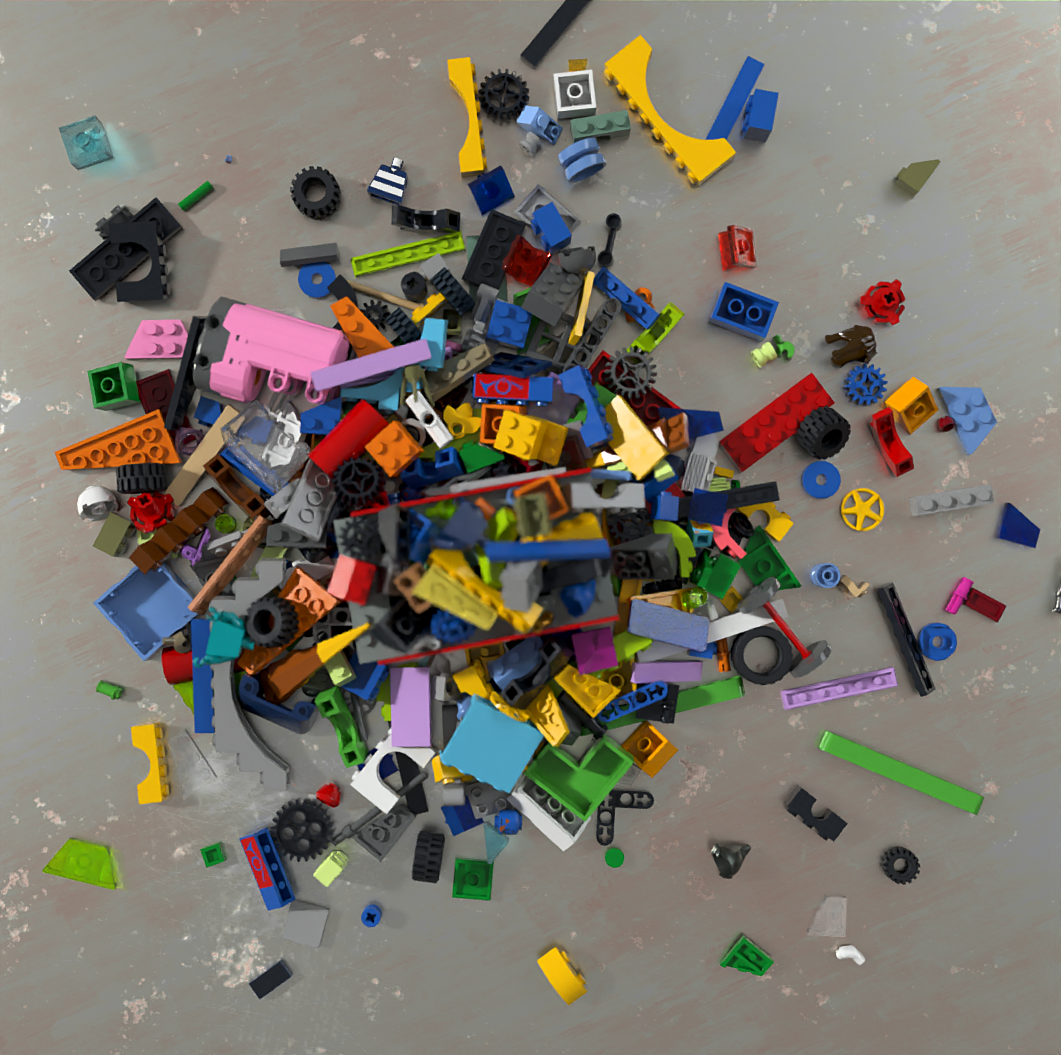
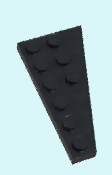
[164,316,207,430]

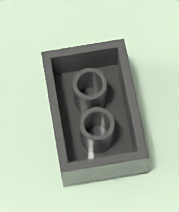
[521,262,583,327]

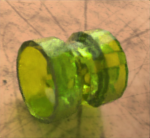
[215,514,238,534]
[682,587,708,609]

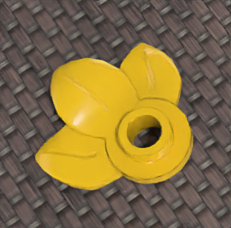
[443,402,481,439]

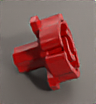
[860,279,906,326]
[127,492,174,534]

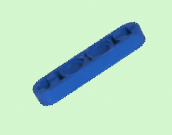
[597,680,669,722]

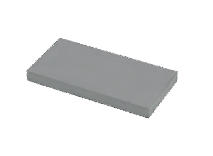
[281,458,337,541]

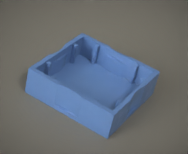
[93,561,201,661]

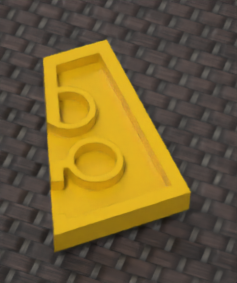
[525,683,570,747]

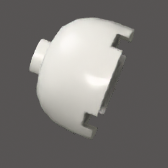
[77,485,119,522]

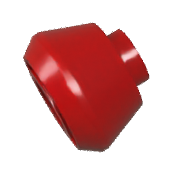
[316,783,341,808]

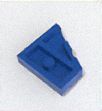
[300,397,342,435]

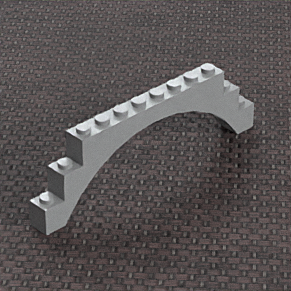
[209,558,290,791]

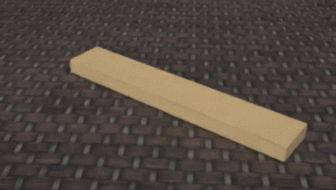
[163,404,245,507]

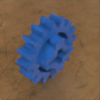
[844,364,888,406]
[431,610,476,644]

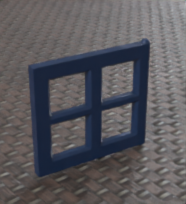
[481,352,552,379]

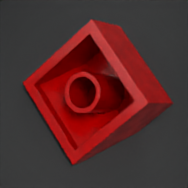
[327,554,378,606]

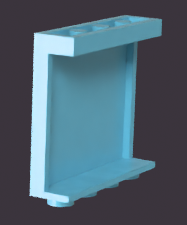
[439,693,544,793]

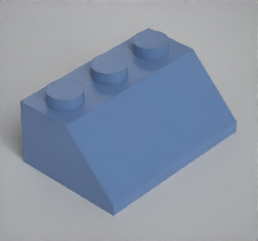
[487,635,544,691]

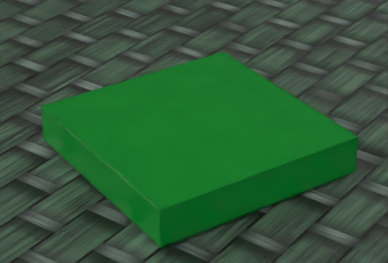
[452,858,494,901]

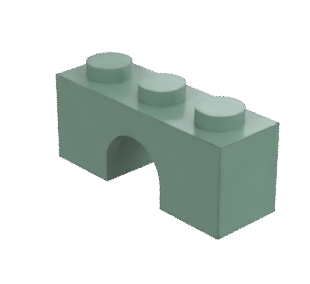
[570,110,631,144]

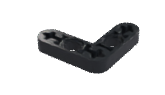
[596,788,654,846]

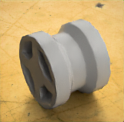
[519,132,543,156]

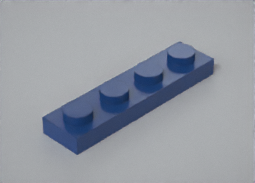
[593,266,660,330]

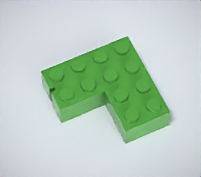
[524,734,634,822]

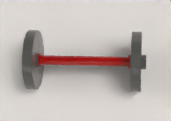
[737,577,832,678]

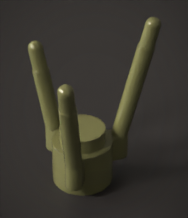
[400,365,435,407]

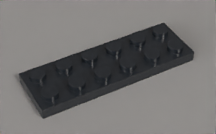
[69,197,182,301]

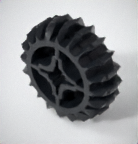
[478,69,529,122]
[332,455,386,509]

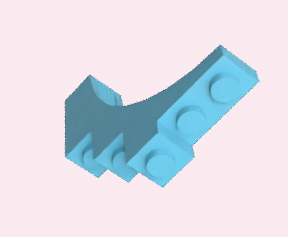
[341,318,448,414]

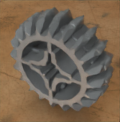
[604,346,657,400]

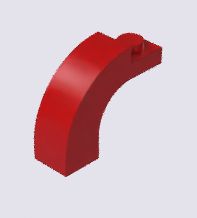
[870,407,914,477]

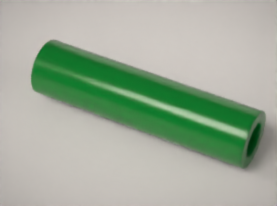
[178,180,213,211]

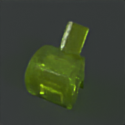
[426,498,457,520]

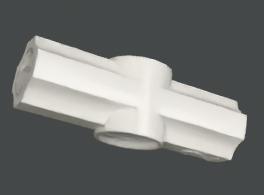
[406,391,454,449]

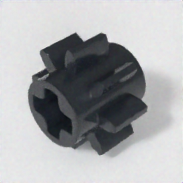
[492,458,517,478]

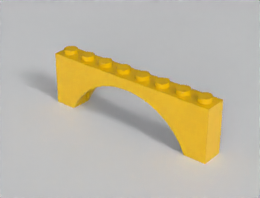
[604,34,736,186]

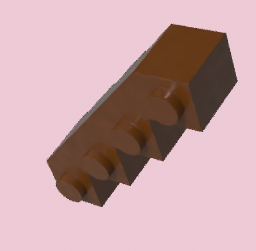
[129,487,229,574]

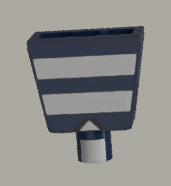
[367,158,408,206]

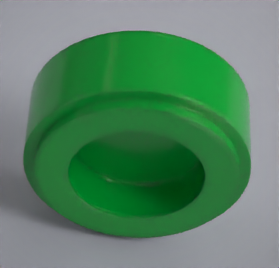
[605,847,624,868]

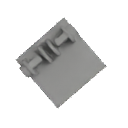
[465,781,512,819]

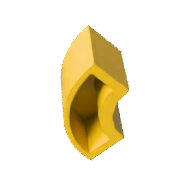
[537,947,588,1005]

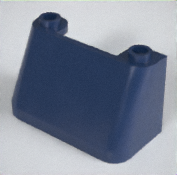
[239,673,319,734]

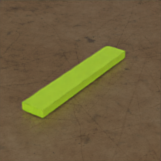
[350,231,466,278]

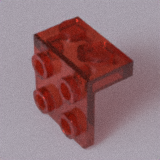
[502,235,552,288]

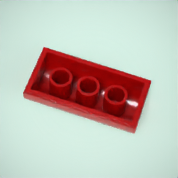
[308,399,389,479]
[162,646,245,685]

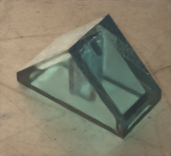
[484,821,509,864]

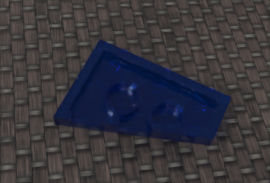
[657,407,724,440]

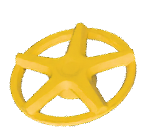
[841,488,884,531]

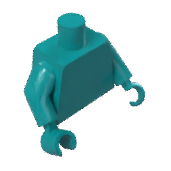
[194,607,256,668]

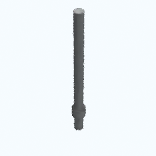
[331,771,428,846]

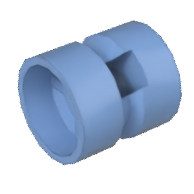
[810,563,841,588]

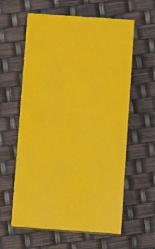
[605,395,668,481]

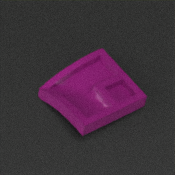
[571,626,618,675]

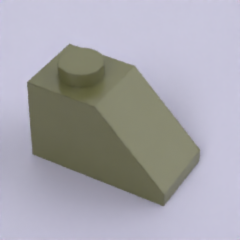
[895,159,941,197]

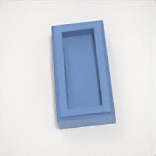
[591,469,634,480]

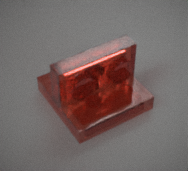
[718,225,758,271]

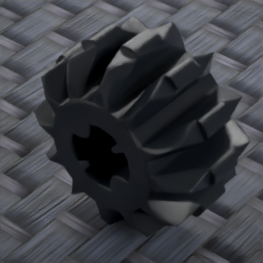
[359,300,391,330]

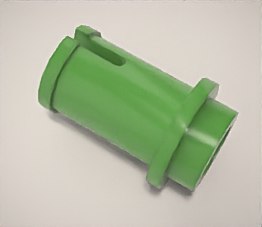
[96,680,123,700]

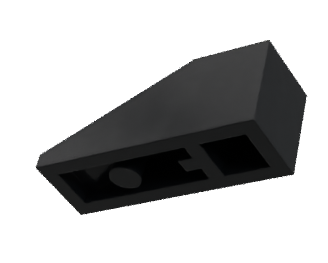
[378,503,411,566]

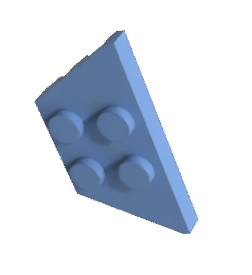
[937,387,997,455]

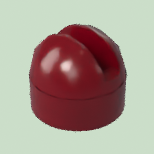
[938,415,956,432]

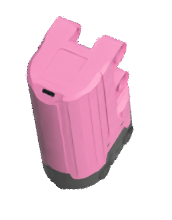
[193,297,350,404]

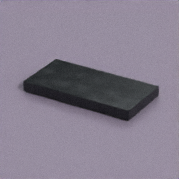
[462,209,526,290]

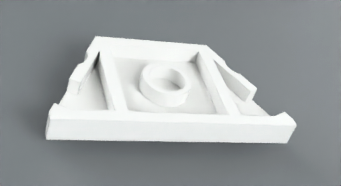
[261,400,307,470]

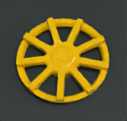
[490,691,529,722]

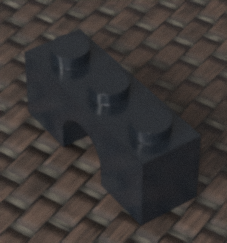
[784,785,848,842]

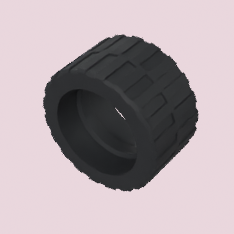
[730,626,793,685]

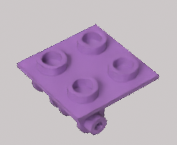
[181,526,211,566]

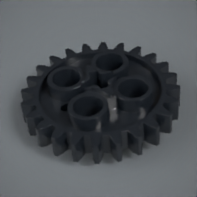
[270,798,334,862]

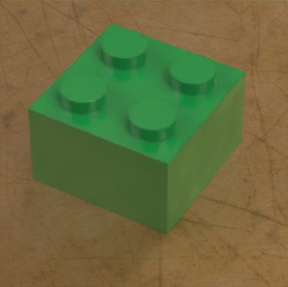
[87,362,140,411]
[698,554,741,600]

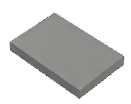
[513,184,581,237]

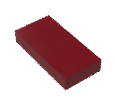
[962,588,1006,623]

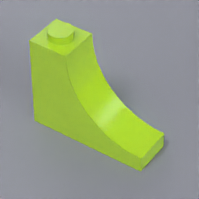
[475,508,519,589]

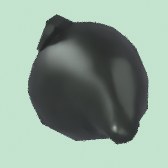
[711,843,751,879]

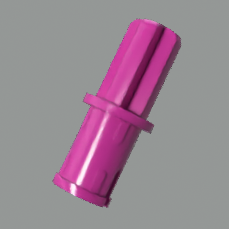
[946,577,974,615]

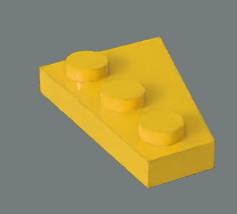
[553,663,621,718]

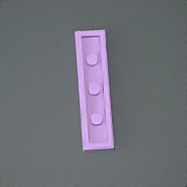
[631,660,703,683]

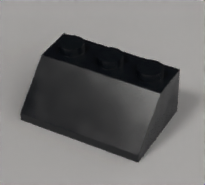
[369,596,440,654]

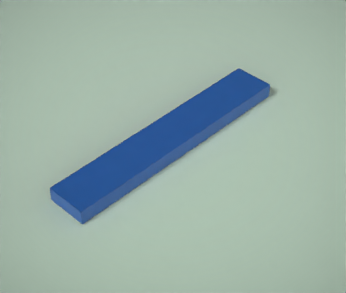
[705,56,765,140]
[485,539,611,562]
[191,619,215,733]

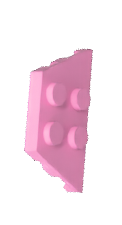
[125,320,188,360]

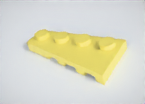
[412,564,499,630]

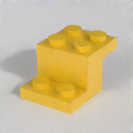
[494,409,569,465]

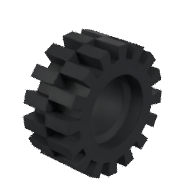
[882,847,920,885]

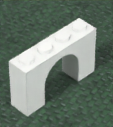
[350,728,437,814]

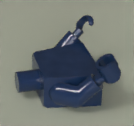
[426,497,491,552]

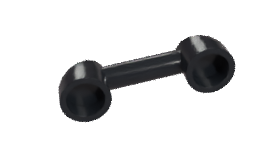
[598,213,622,267]

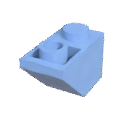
[517,105,563,145]

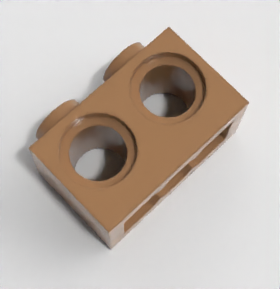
[394,562,434,613]

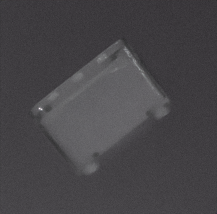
[220,400,311,494]

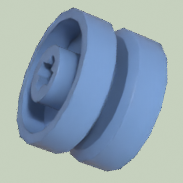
[558,138,607,183]

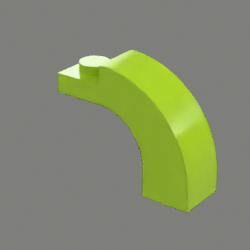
[627,301,685,364]

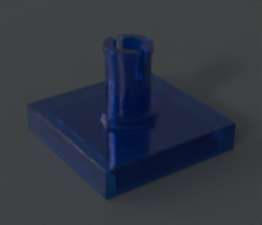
[467,165,515,215]

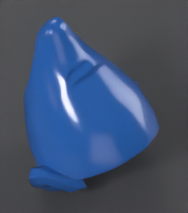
[560,579,596,619]

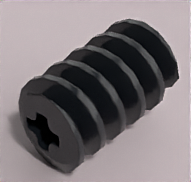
[401,271,428,302]

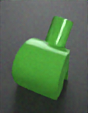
[773,334,795,361]

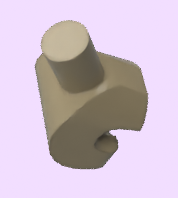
[162,630,192,653]

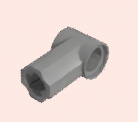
[469,283,500,324]

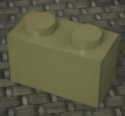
[93,512,136,557]

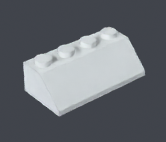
[507,776,592,852]

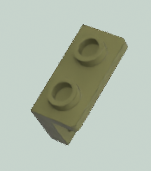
[514,493,552,539]

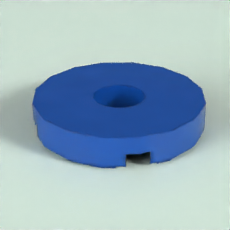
[298,262,336,299]
[802,461,841,499]
[917,622,957,661]

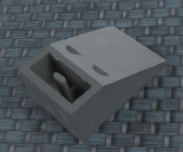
[610,533,679,579]

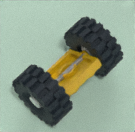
[385,267,476,344]

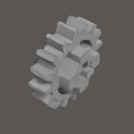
[461,320,487,352]

